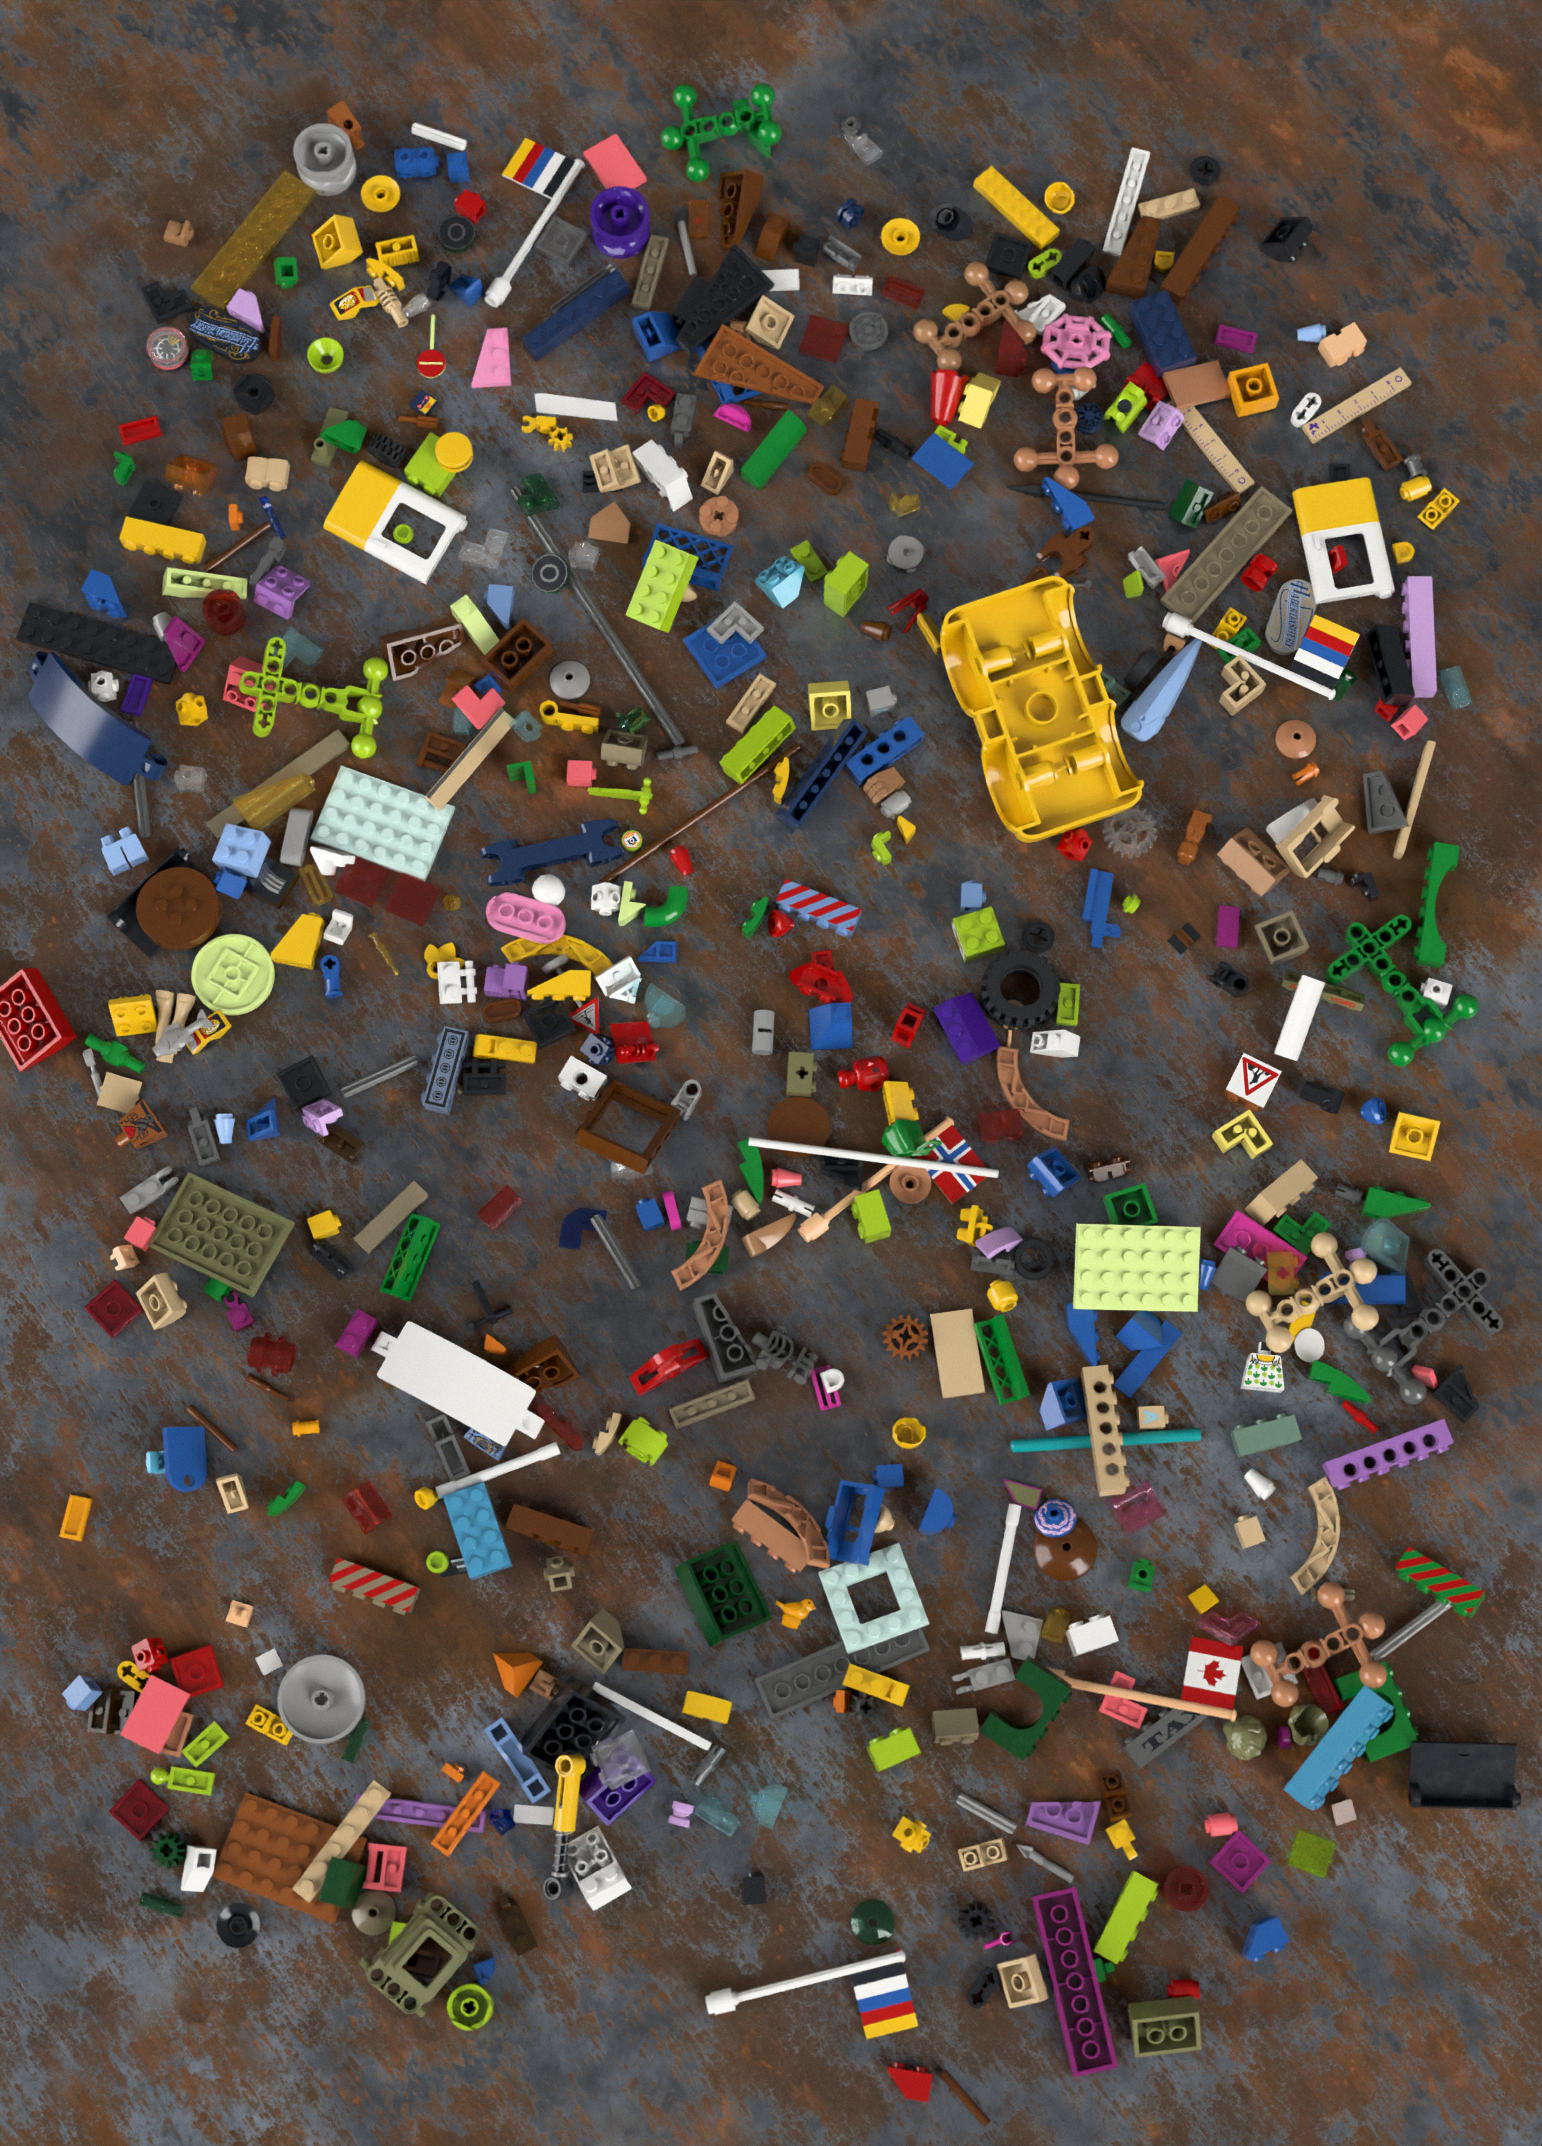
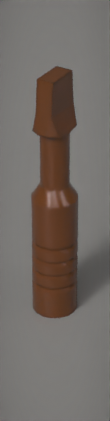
[743,400,788,411]
[245,1373,290,1402]

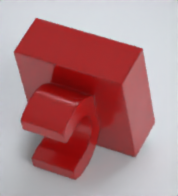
[1374,698,1399,723]

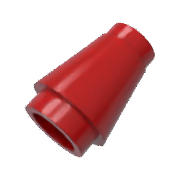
[669,845,694,877]

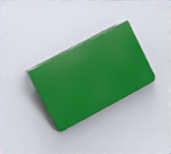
[507,761,537,794]

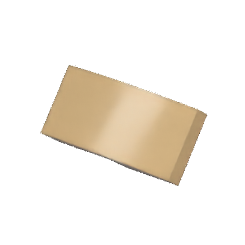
[592,1413,622,1456]
[958,1838,1009,1872]

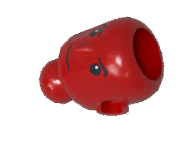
[837,1056,889,1092]

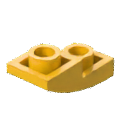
[366,258,405,292]
[1417,488,1460,530]
[1207,607,1247,650]
[772,757,789,805]
[682,1691,732,1724]
[245,1704,293,1746]

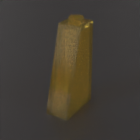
[230,773,316,831]

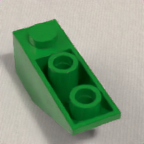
[1360,1186,1431,1220]

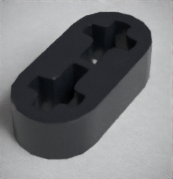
[967,1968,999,2008]

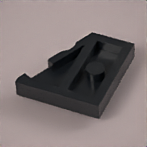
[820,1155,863,1192]
[1432,1364,1480,1423]

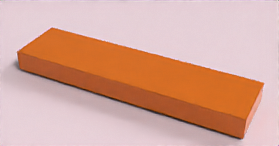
[431,1771,501,1857]

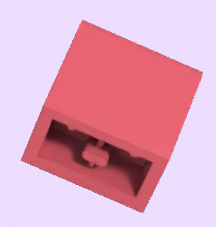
[223,656,277,712]

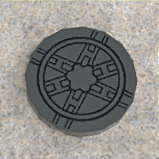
[849,312,888,350]

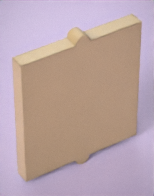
[97,1072,142,1114]

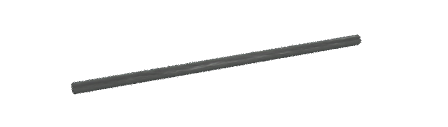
[510,485,685,747]

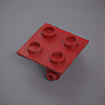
[1121,361,1169,412]
[610,1021,659,1064]

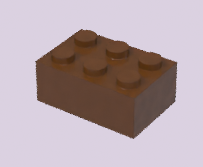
[481,618,554,694]

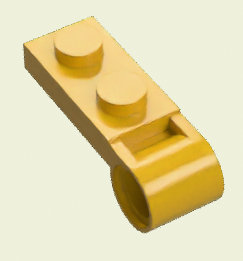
[540,701,600,734]
[473,1034,537,1064]
[843,1664,910,1707]

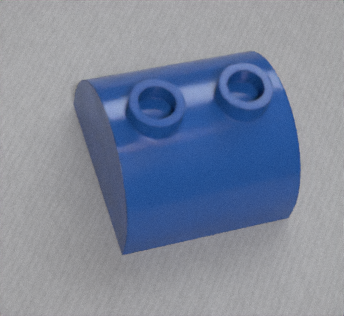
[1027,1146,1081,1199]
[918,1488,957,1535]

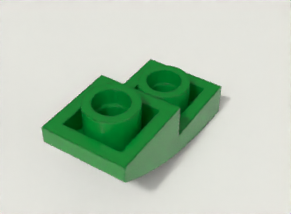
[742,896,768,940]
[267,1480,306,1518]

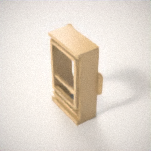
[1275,795,1355,879]

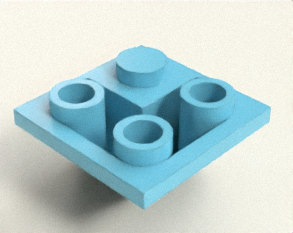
[754,556,805,608]

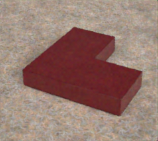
[621,371,676,414]

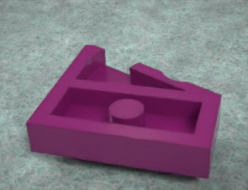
[163,616,206,672]

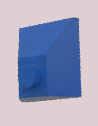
[809,1003,852,1050]
[1040,1377,1087,1431]

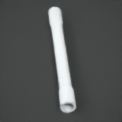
[435,1442,560,1499]
[985,1504,1022,1634]

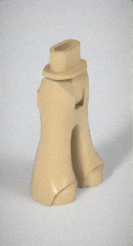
[156,990,196,1063]

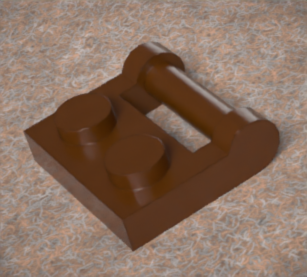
[416,731,467,774]

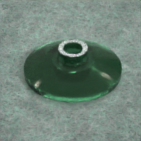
[851,1900,895,1945]

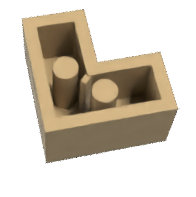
[1219,654,1266,716]

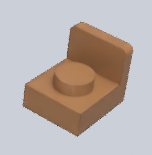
[163,220,194,247]

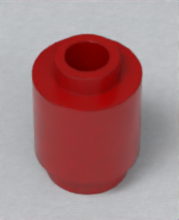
[1167,1979,1200,1999]

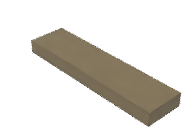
[631,234,669,311]
[353,1181,429,1255]
[669,1379,756,1429]

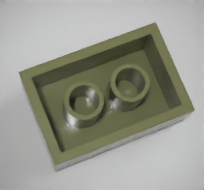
[1128,1996,1202,2058]

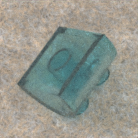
[645,983,686,1029]
[1361,1218,1410,1275]
[749,1784,788,1830]

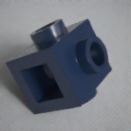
[580,1033,615,1066]

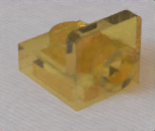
[888,491,921,517]
[1040,1607,1070,1644]

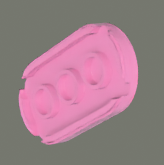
[486,892,566,944]

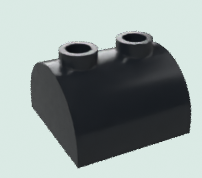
[1260,217,1313,263]

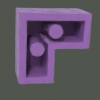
[484,962,530,1001]

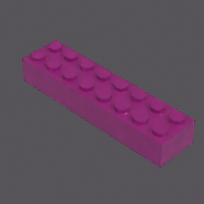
[1031,1886,1118,2077]

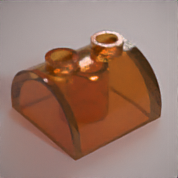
[166,454,219,496]

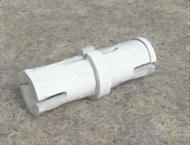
[772,1189,815,1218]
[960,1642,1005,1660]

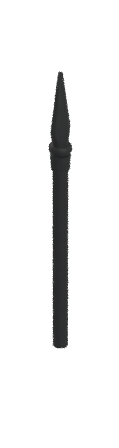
[1006,484,1165,510]

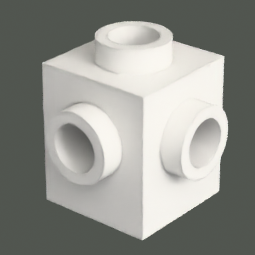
[88,671,119,702]
[591,882,621,916]

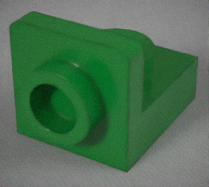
[113,451,136,487]

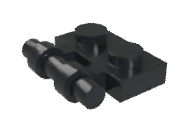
[463,1058,506,1096]

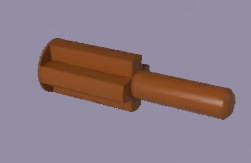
[398,415,439,429]
[559,701,601,718]

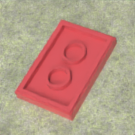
[583,134,647,189]
[120,1675,191,1754]

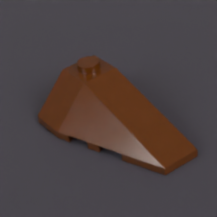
[505,1334,580,1394]

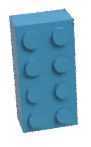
[443,1482,513,1580]

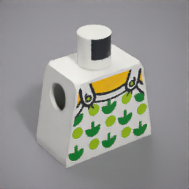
[1240,1342,1284,1393]

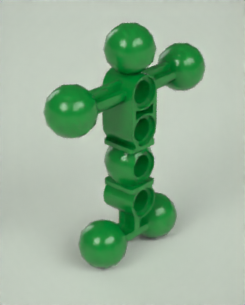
[661,83,782,182]

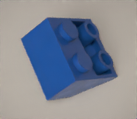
[632,311,683,362]
[81,569,127,619]
[1241,1915,1290,1962]

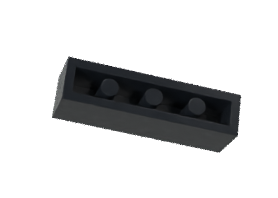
[1365,624,1415,706]

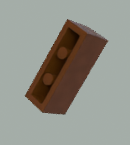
[622,1648,690,1675]

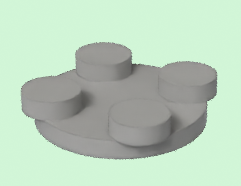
[886,536,925,573]

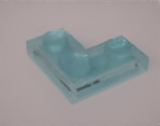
[273,627,323,672]

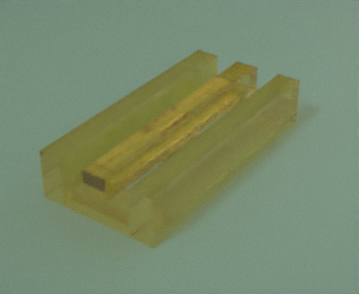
[299,862,334,907]

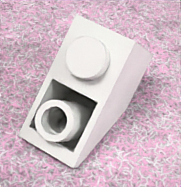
[1030,1030,1080,1058]
[181,1845,216,1892]

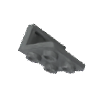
[1211,1245,1268,1302]

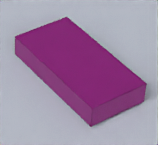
[1214,324,1258,354]
[1216,905,1240,949]

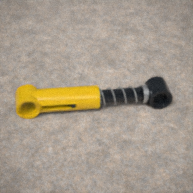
[543,1754,586,1900]

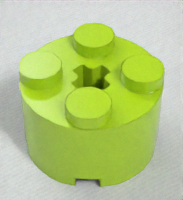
[618,1417,668,1466]
[447,1983,494,2031]

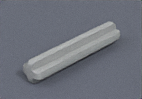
[956,1793,1017,1834]

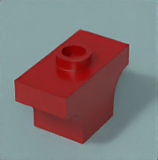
[890,1002,927,1049]

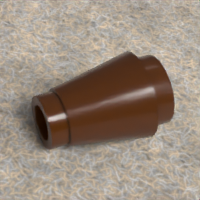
[861,620,892,642]

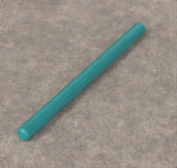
[1010,1428,1201,1453]

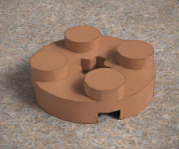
[699,496,739,537]

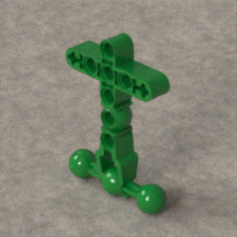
[1325,915,1479,1067]

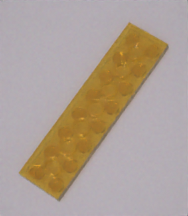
[190,171,317,311]

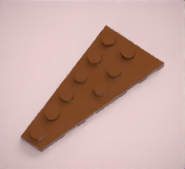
[693,324,825,405]

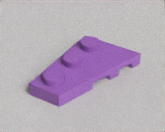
[1025,1801,1101,1845]

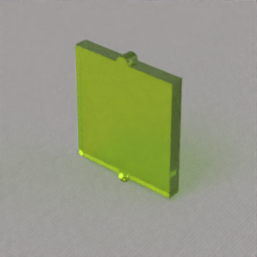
[1287,1830,1336,1878]

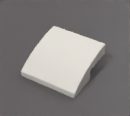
[1241,1642,1299,1700]

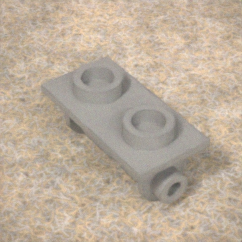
[1128,546,1166,590]

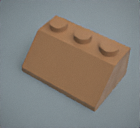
[1217,827,1291,897]

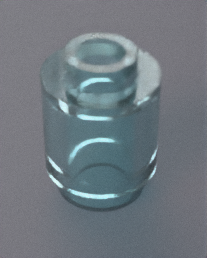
[452,706,472,736]

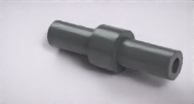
[657,745,698,760]

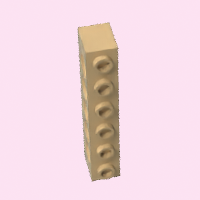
[1081,1365,1129,1496]

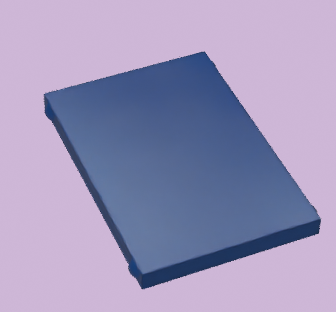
[911,433,974,490]

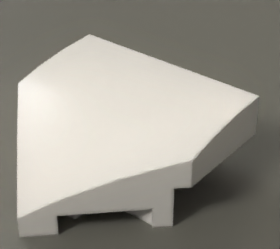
[594,956,641,1004]

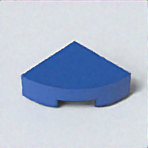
[473,674,502,694]
[473,1957,496,1985]

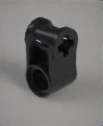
[1209,961,1249,998]

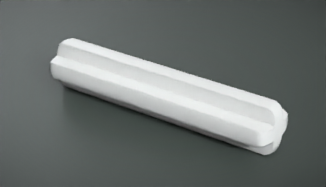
[411,122,467,151]

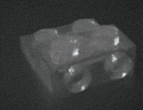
[590,1730,651,1790]

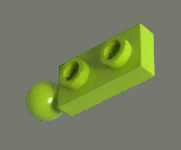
[150,1766,216,1795]

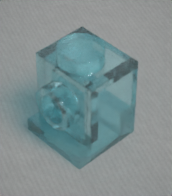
[509,710,543,742]

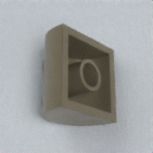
[601,729,648,770]
[1254,910,1309,965]

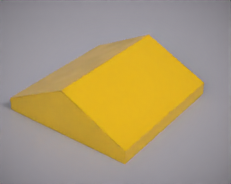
[1389,1112,1441,1161]

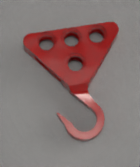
[629,1338,709,1396]

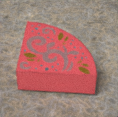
[1411,1365,1439,1389]

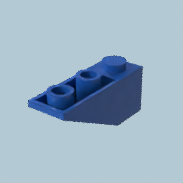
[1042,477,1095,534]
[1065,1303,1100,1367]

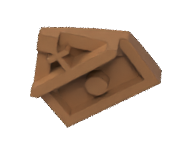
[588,501,631,544]

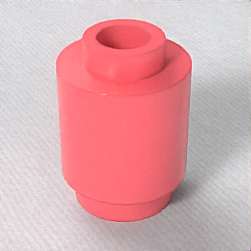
[1204,1812,1237,1837]

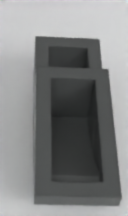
[425,1412,471,1481]

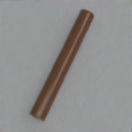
[186,1404,238,1453]
[939,2069,991,2127]

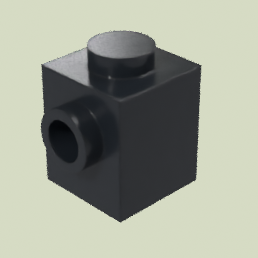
[793,234,820,267]

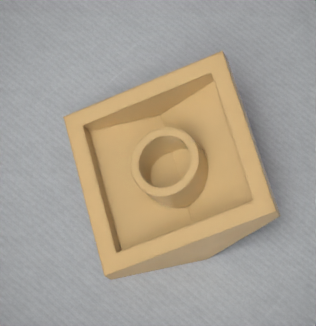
[746,295,795,350]

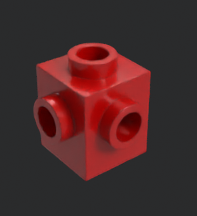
[1056,828,1093,862]
[131,1637,169,1673]

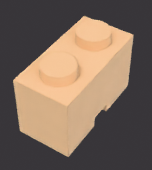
[1318,322,1367,368]

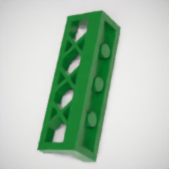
[380,1213,441,1302]
[973,1314,1030,1406]

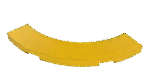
[501,935,614,976]

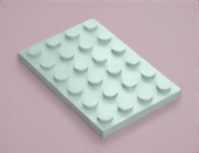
[310,766,455,882]

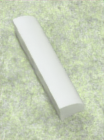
[1274,975,1325,1061]

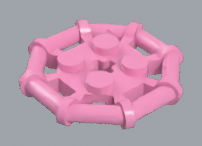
[1040,313,1112,369]

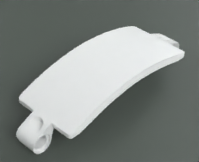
[371,1321,545,1446]

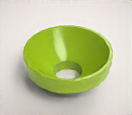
[307,337,344,373]

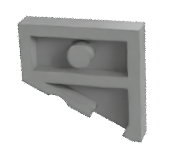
[1001,1610,1043,1661]

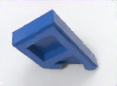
[638,941,677,963]

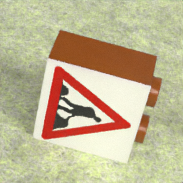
[1223,1053,1282,1112]

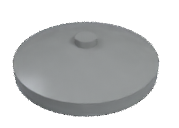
[277,1655,366,1744]

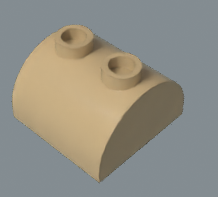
[136,1273,187,1330]
[996,1953,1049,2008]

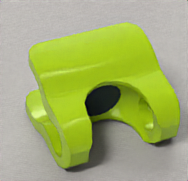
[1102,382,1147,433]

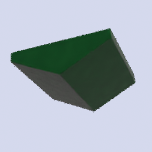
[317,1856,367,1909]

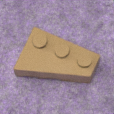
[1245,1159,1318,1226]

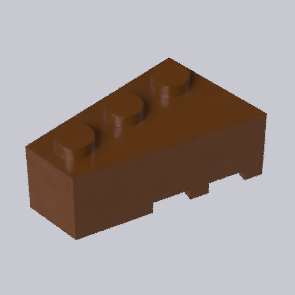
[839,397,880,473]
[220,413,259,461]

